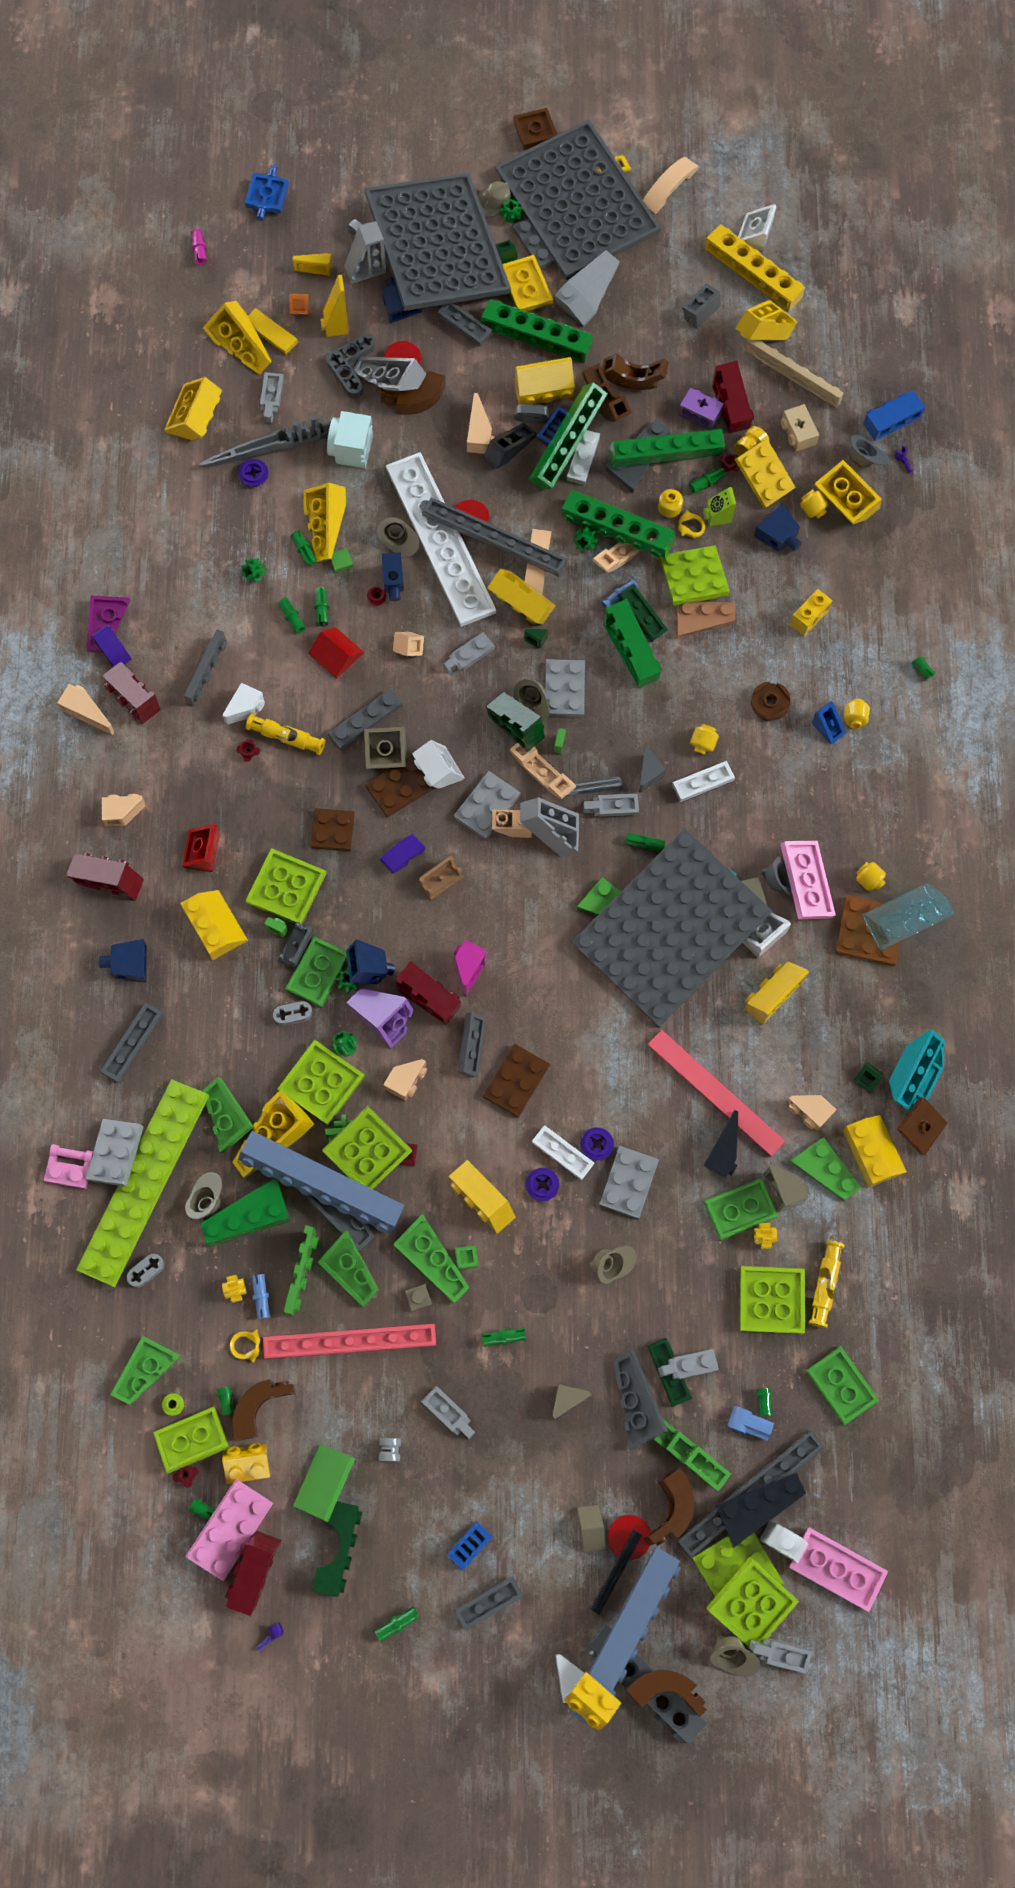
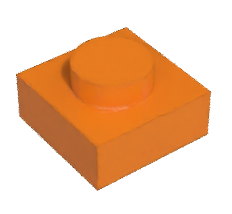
[290,294,309,315]

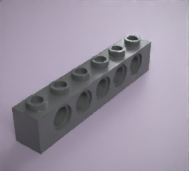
[587,1624,707,1745]

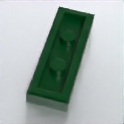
[617,583,668,642]
[647,1338,692,1407]

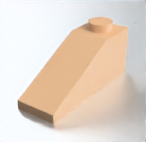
[467,393,495,454]
[57,684,114,735]

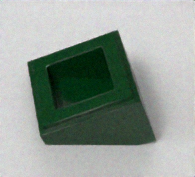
[495,240,518,264]
[524,629,548,649]
[853,1062,884,1093]

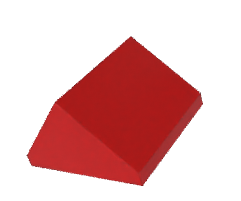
[309,627,364,679]
[182,824,220,872]

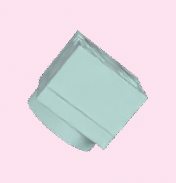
[326,411,373,469]

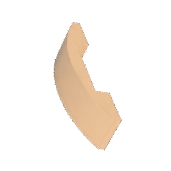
[643,157,699,215]
[525,529,552,595]
[593,531,653,573]
[509,743,576,799]

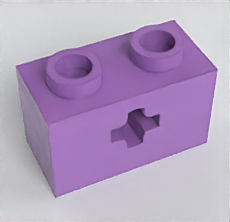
[678,388,724,430]

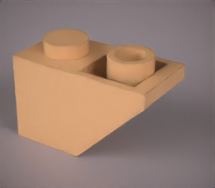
[102,794,145,827]
[492,810,532,838]
[384,1059,427,1101]
[786,1095,837,1131]

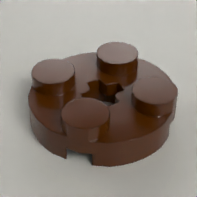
[751,682,790,722]

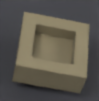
[405,1284,432,1312]

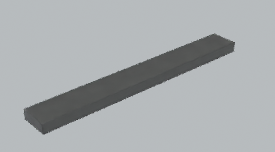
[422,497,568,577]
[676,1430,824,1559]

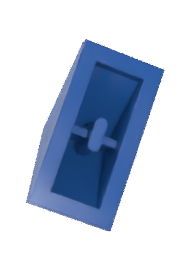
[812,701,846,744]

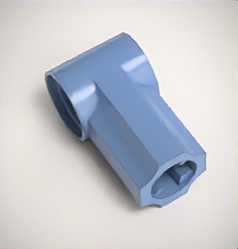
[727,1406,774,1441]

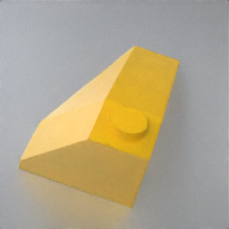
[321,275,349,337]
[203,301,272,374]
[304,483,346,562]
[233,1091,314,1178]

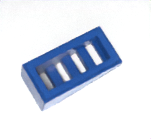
[537,406,568,445]
[447,1522,493,1570]

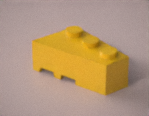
[735,300,798,340]

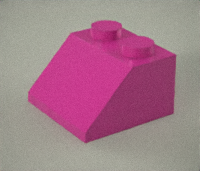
[454,939,487,997]

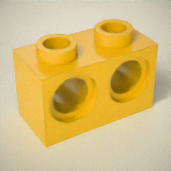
[790,589,833,636]

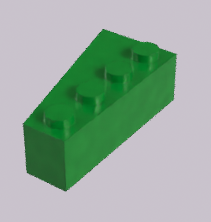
[603,599,662,689]
[200,1178,291,1248]

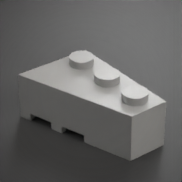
[344,221,386,284]
[520,797,579,857]

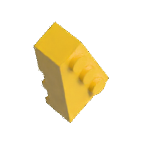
[487,569,556,625]
[449,1160,516,1234]

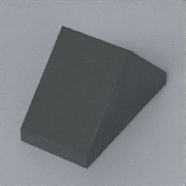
[638,748,666,792]

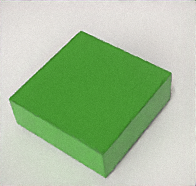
[330,548,353,573]
[553,728,566,755]
[455,1245,479,1270]

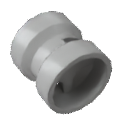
[378,1438,401,1462]

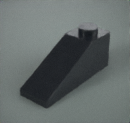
[483,422,537,469]
[704,1110,738,1178]

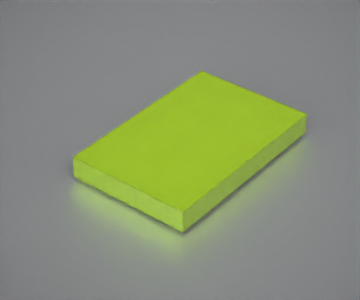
[153,1406,230,1474]

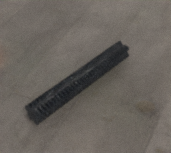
[590,1529,642,1615]

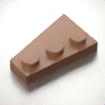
[677,601,736,639]

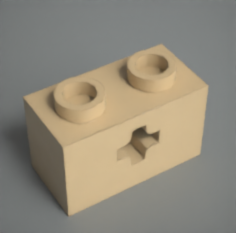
[780,404,819,452]

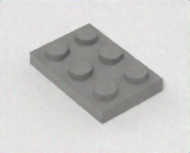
[545,659,585,717]
[454,771,521,840]
[86,1119,143,1187]
[599,1146,659,1220]

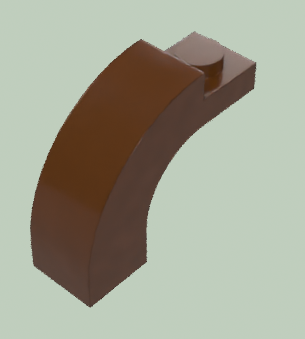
[602,354,669,390]
[581,363,632,422]
[380,371,446,415]
[232,1379,296,1441]
[643,1468,694,1546]
[624,1670,707,1717]

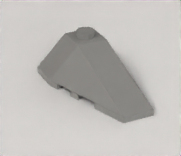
[555,250,620,327]
[353,357,426,391]

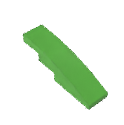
[653,1419,731,1491]

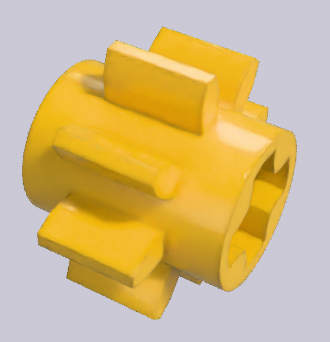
[754,1223,777,1249]
[222,1275,247,1303]

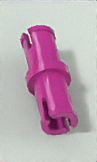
[190,228,207,266]

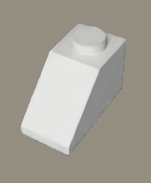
[223,683,265,724]
[759,1521,808,1564]
[555,1654,584,1703]

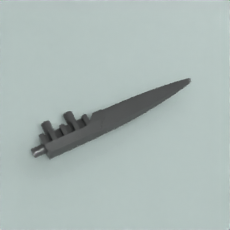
[199,414,331,467]

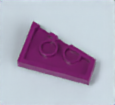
[86,596,130,653]

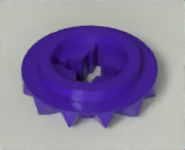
[238,459,269,488]
[580,1127,614,1161]
[526,1168,559,1201]

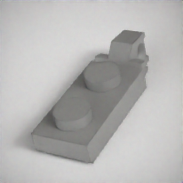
[260,372,284,423]
[444,632,495,674]
[583,794,639,817]
[658,1349,719,1380]
[421,1386,475,1439]
[749,1638,813,1674]

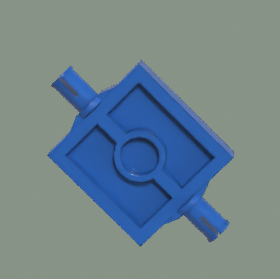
[245,165,289,221]

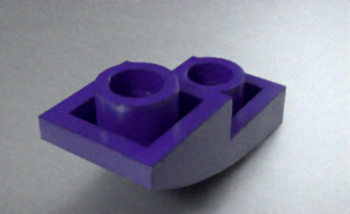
[91,624,132,668]
[380,834,425,874]

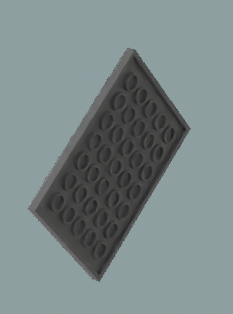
[495,119,661,280]
[365,173,511,311]
[572,828,773,1027]

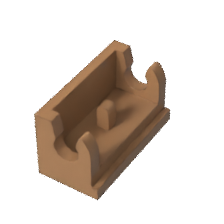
[419,856,463,901]

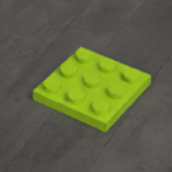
[660,545,730,606]
[246,848,327,925]
[278,1040,365,1126]
[322,1106,412,1190]
[740,1266,805,1334]
[692,1533,784,1597]
[706,1556,799,1647]

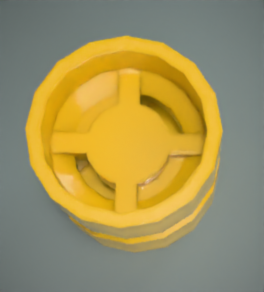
[734,426,770,456]

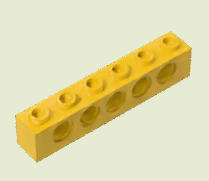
[705,224,805,312]

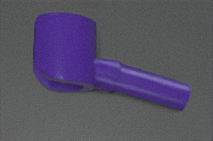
[895,446,913,473]
[256,1623,283,1651]

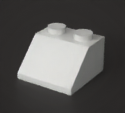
[412,740,465,789]

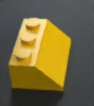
[515,357,575,405]
[164,377,222,440]
[814,460,882,524]
[180,890,248,961]
[744,961,809,1025]
[842,1115,907,1188]

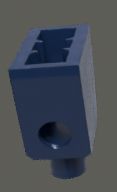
[382,277,422,324]
[754,504,802,552]
[382,552,404,601]
[99,939,147,982]
[346,939,395,984]

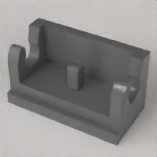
[682,284,721,329]
[278,922,314,969]

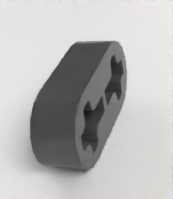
[514,404,550,423]

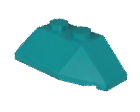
[889,1029,945,1111]

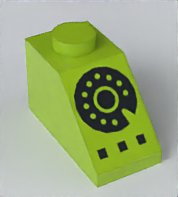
[703,487,736,526]

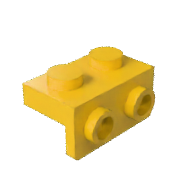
[222,1443,270,1484]
[564,1672,621,1731]

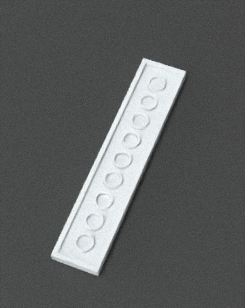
[386,452,496,627]

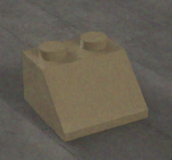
[364,727,407,769]
[764,1165,810,1213]

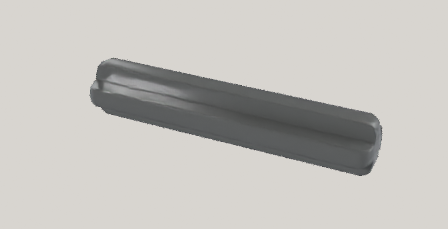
[566,776,622,796]

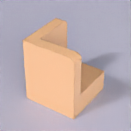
[393,632,424,656]

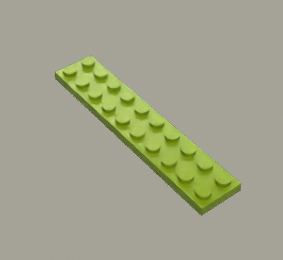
[76,1079,209,1287]

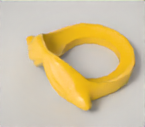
[677,510,705,538]
[230,1329,260,1363]

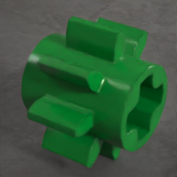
[500,199,522,224]
[573,527,599,553]
[241,558,265,582]
[335,968,360,994]
[331,1031,358,1057]

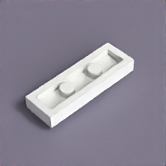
[567,430,600,485]
[672,761,735,802]
[532,1125,594,1181]

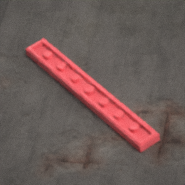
[648,1030,785,1157]
[263,1324,436,1359]

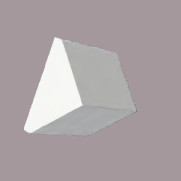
[738,204,776,252]
[743,913,791,958]

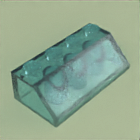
[862,883,955,951]

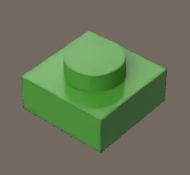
[264,917,288,938]

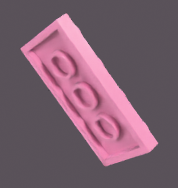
[780,841,836,920]
[186,1479,273,1581]
[788,1527,888,1612]

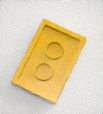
[502,255,553,312]
[734,438,796,508]

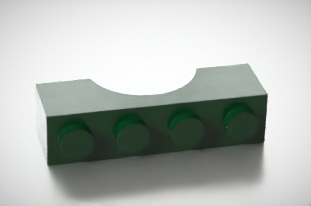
[312,1501,363,1597]

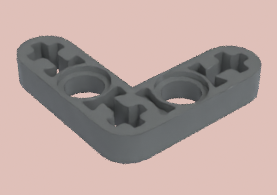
[327,334,376,398]

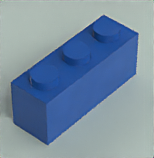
[863,390,925,441]

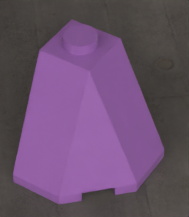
[346,988,413,1048]

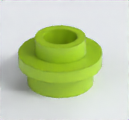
[162,1393,184,1416]

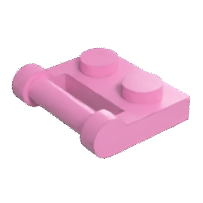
[44,1144,93,1189]

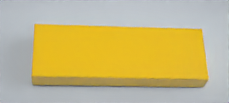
[248,308,298,355]

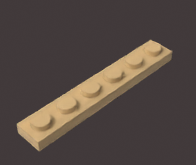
[744,339,844,408]

